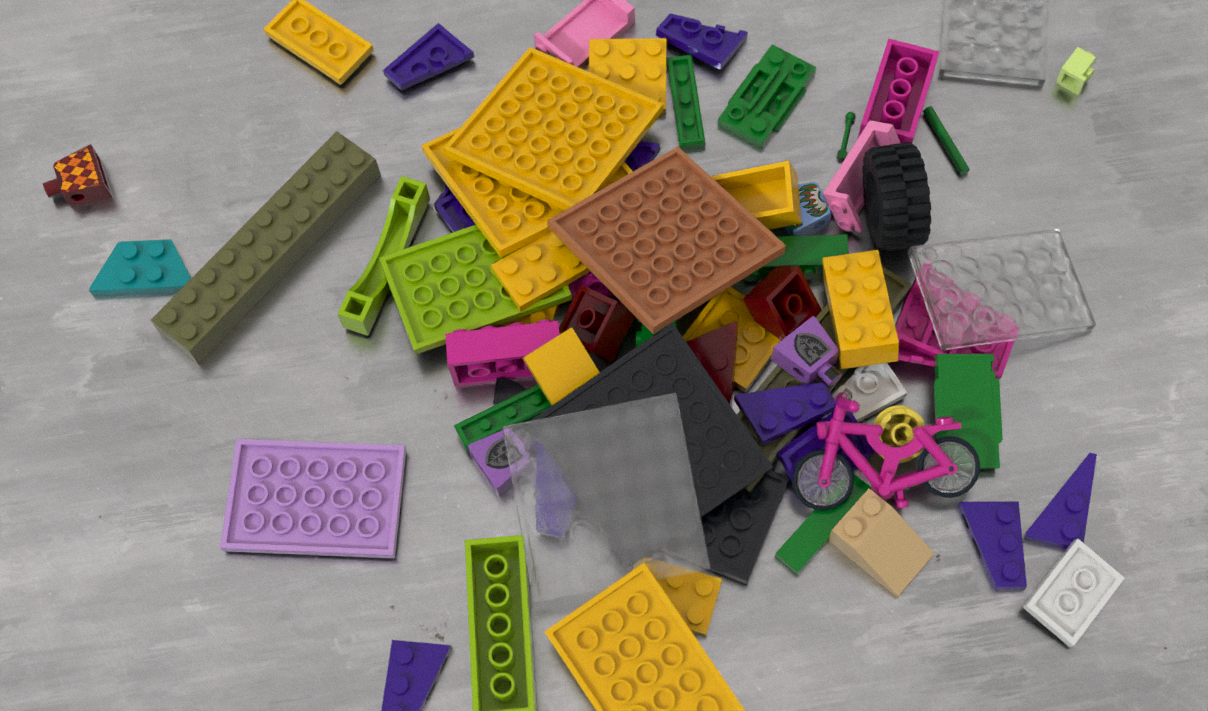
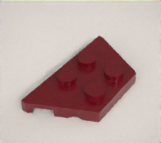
[686,322,739,407]

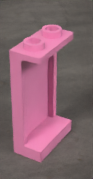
[534,0,635,69]
[823,120,900,233]

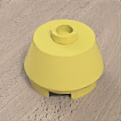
[873,405,924,463]

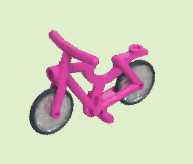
[792,392,980,511]

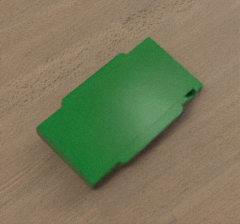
[718,44,816,148]
[934,354,1003,470]

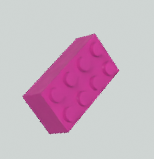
[858,38,940,144]
[445,319,560,386]

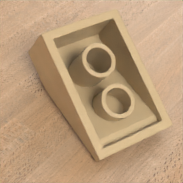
[828,489,935,598]

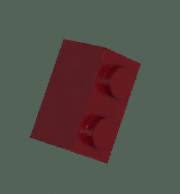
[743,266,822,341]
[559,285,636,362]

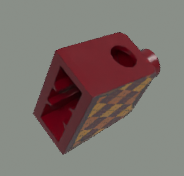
[43,144,112,206]

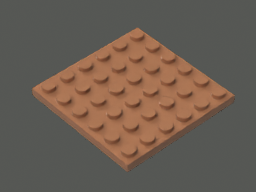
[548,146,786,334]

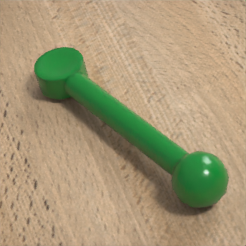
[837,112,856,161]

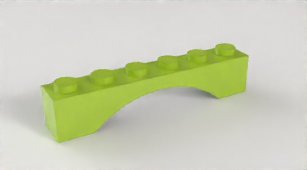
[337,176,430,336]

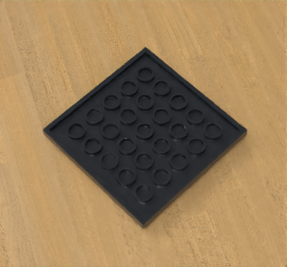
[528,323,773,568]

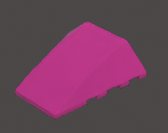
[895,261,1019,379]

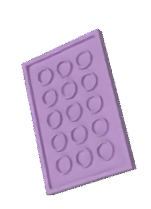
[220,439,406,558]

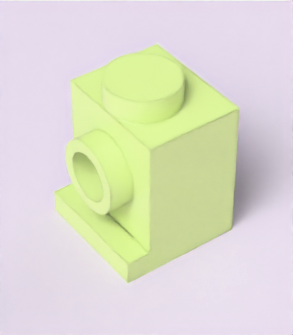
[1056,47,1096,95]

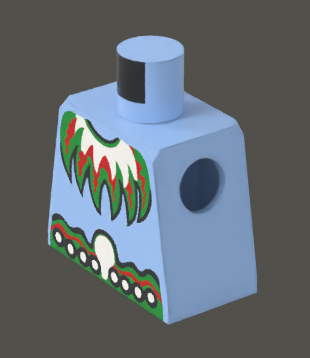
[784,182,831,236]

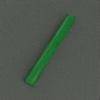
[923,106,970,175]

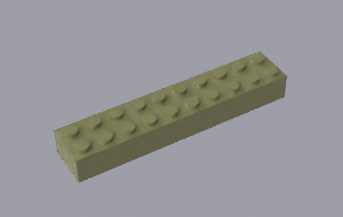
[150,131,381,364]

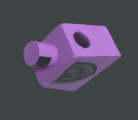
[771,316,842,387]
[468,428,539,498]

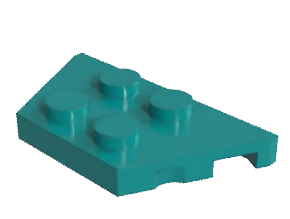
[89,239,191,296]

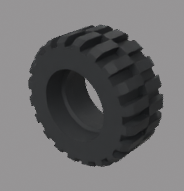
[862,142,931,252]

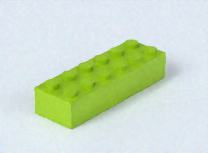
[465,535,537,711]

